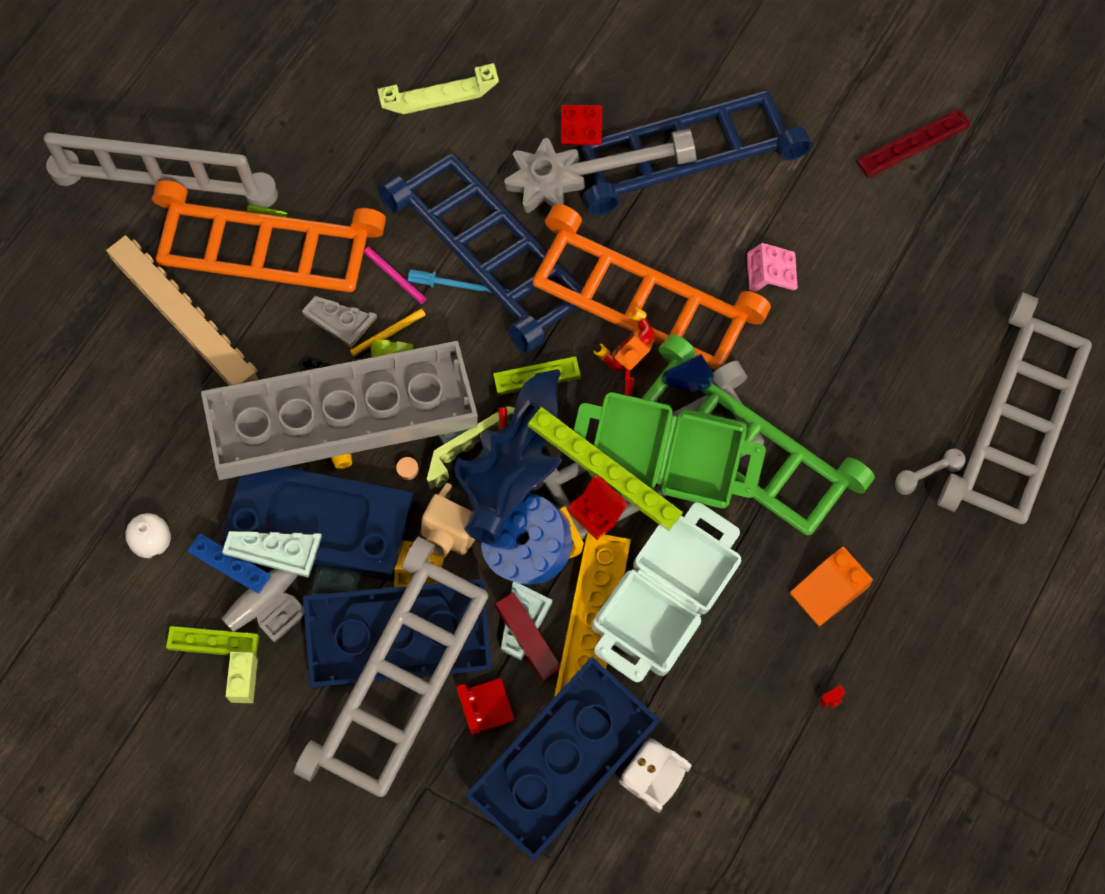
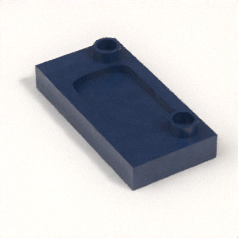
[221,467,415,582]
[303,579,493,688]
[465,657,661,861]

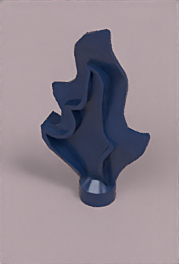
[455,369,562,544]

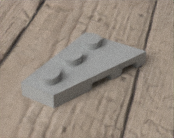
[302,296,377,348]

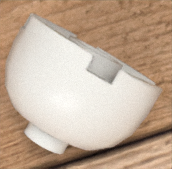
[125,513,171,558]

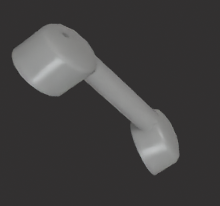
[895,448,966,495]

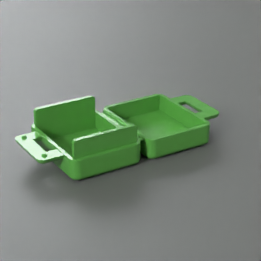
[574,392,766,508]

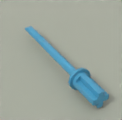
[408,270,510,293]

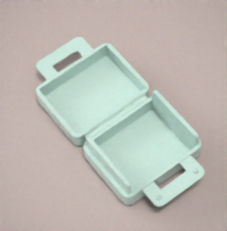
[592,502,741,682]

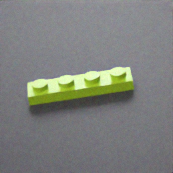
[493,356,581,396]
[166,626,260,656]

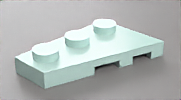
[501,582,553,660]

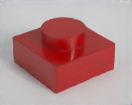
[819,685,846,709]

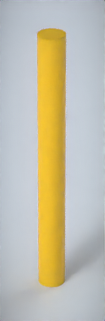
[350,308,426,357]

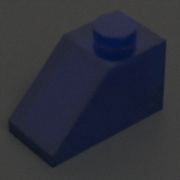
[662,354,714,392]

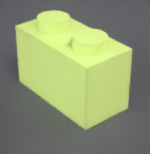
[226,652,258,703]

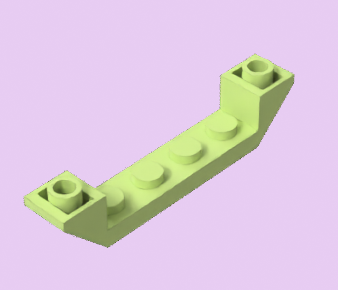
[378,64,499,114]
[427,406,515,489]

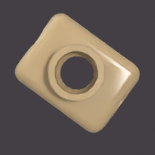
[421,482,475,557]

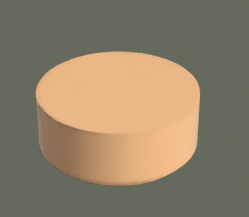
[396,457,419,480]

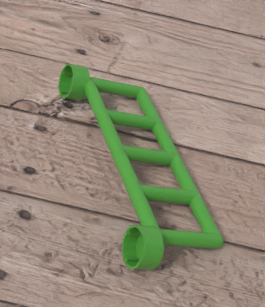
[642,334,875,535]

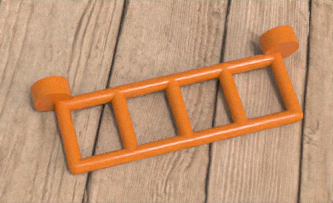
[152,180,386,292]
[532,204,771,371]

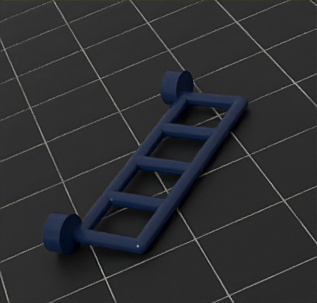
[581,91,812,216]

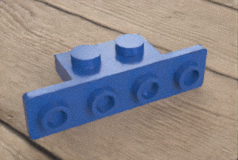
[188,534,271,594]

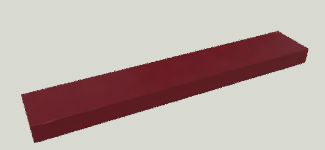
[857,109,971,179]

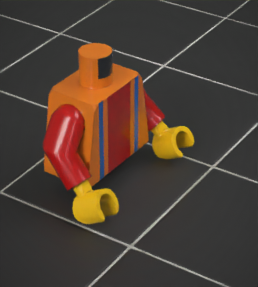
[593,307,655,372]

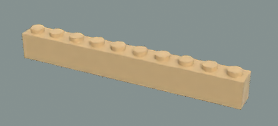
[106,235,258,386]

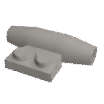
[222,568,305,643]

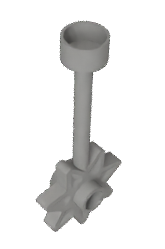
[504,128,696,213]

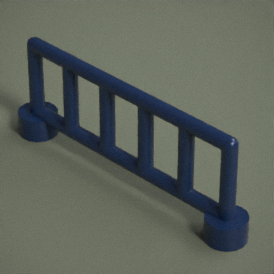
[378,154,583,354]

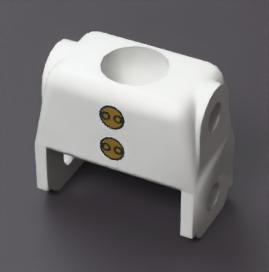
[619,738,691,813]

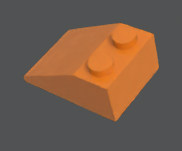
[790,546,873,627]

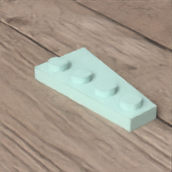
[222,531,322,578]

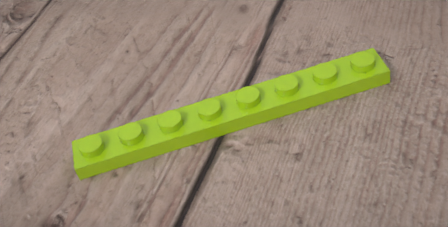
[527,407,683,531]

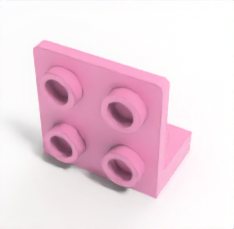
[747,243,798,292]

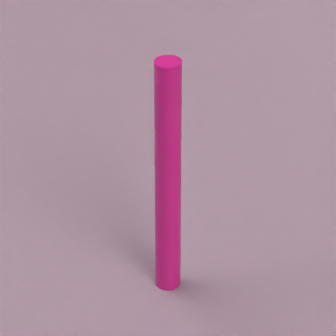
[364,247,426,304]

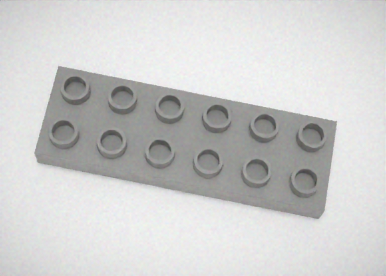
[201,341,478,480]

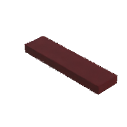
[494,592,560,681]

